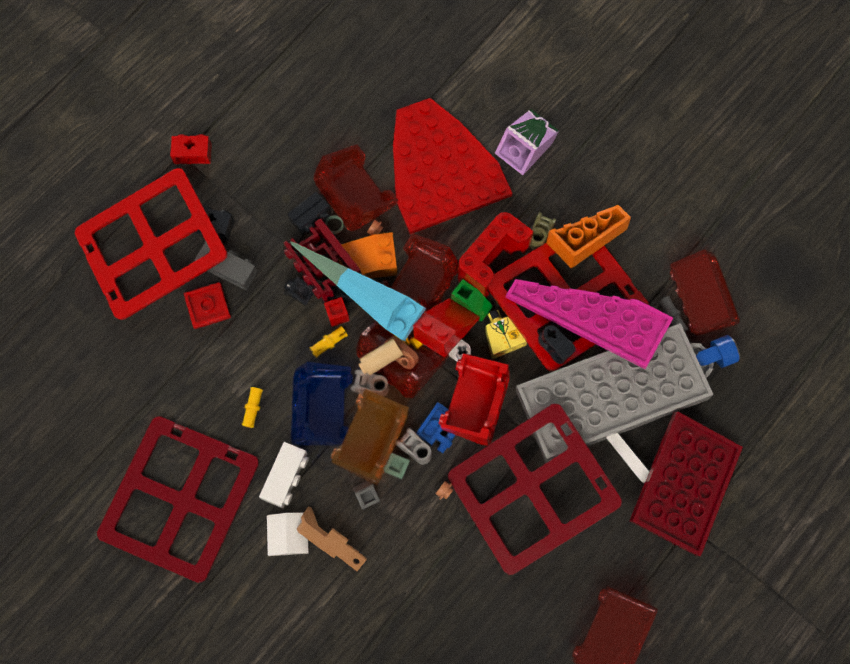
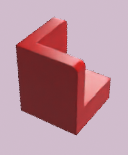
[324,297,350,327]

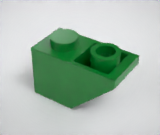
[451,279,493,322]

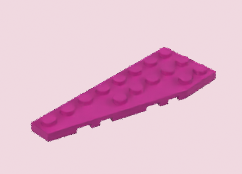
[506,279,673,370]

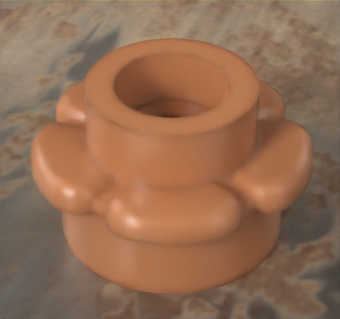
[367,220,383,235]
[436,481,453,500]

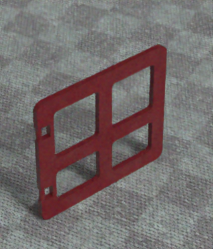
[448,404,622,575]
[97,416,259,583]

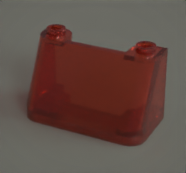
[314,144,398,231]
[572,586,658,664]

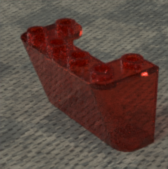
[382,233,459,315]
[356,320,449,398]

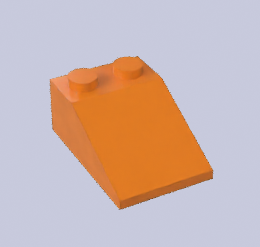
[339,233,397,279]

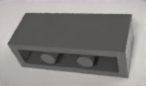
[195,242,258,291]

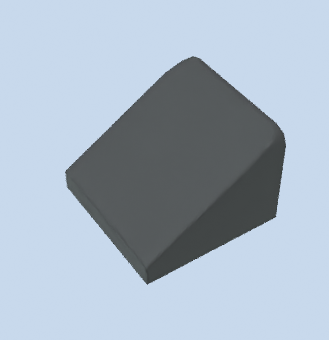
[353,480,380,510]

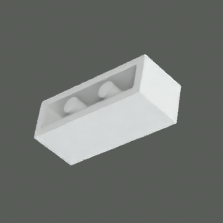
[259,442,309,509]

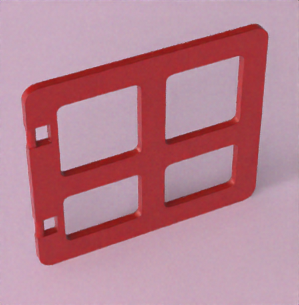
[75,168,228,320]
[487,243,649,371]

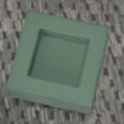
[384,453,410,480]

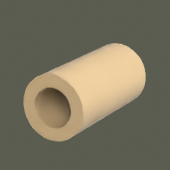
[358,339,403,375]

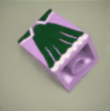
[495,109,559,175]

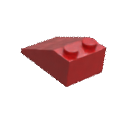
[413,298,480,358]

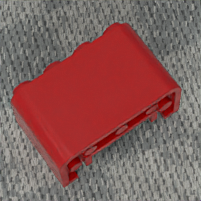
[458,212,534,298]

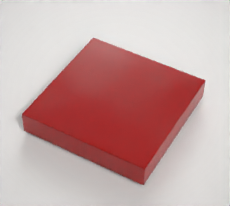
[184,282,231,329]

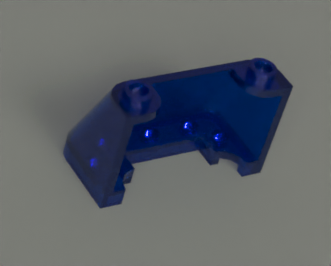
[291,362,353,446]

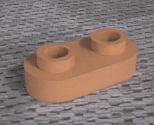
[384,336,419,369]

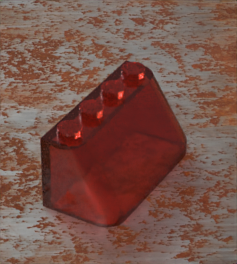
[670,249,740,335]

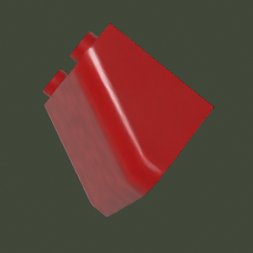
[439,353,510,446]

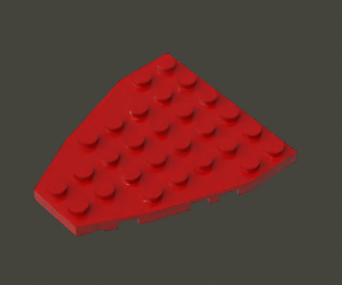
[393,98,512,234]

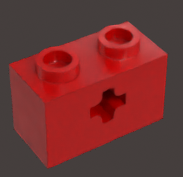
[170,134,212,164]

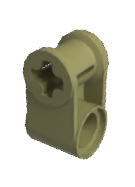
[530,212,557,250]

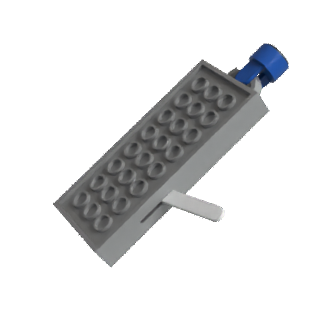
[516,323,740,483]

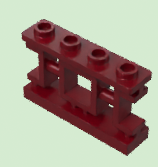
[283,218,362,303]

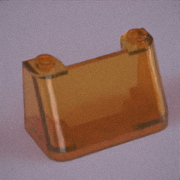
[330,389,409,485]

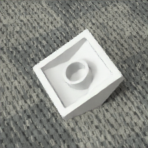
[267,513,309,556]

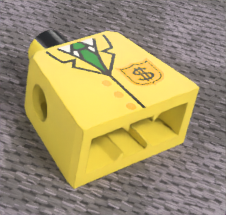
[485,310,527,359]

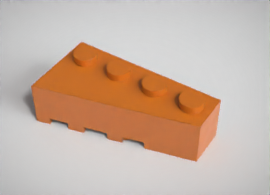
[546,205,631,268]

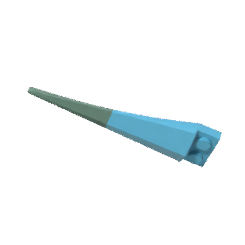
[290,242,426,341]

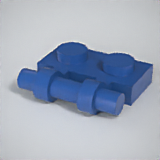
[416,402,456,454]

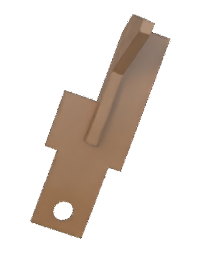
[297,506,367,571]

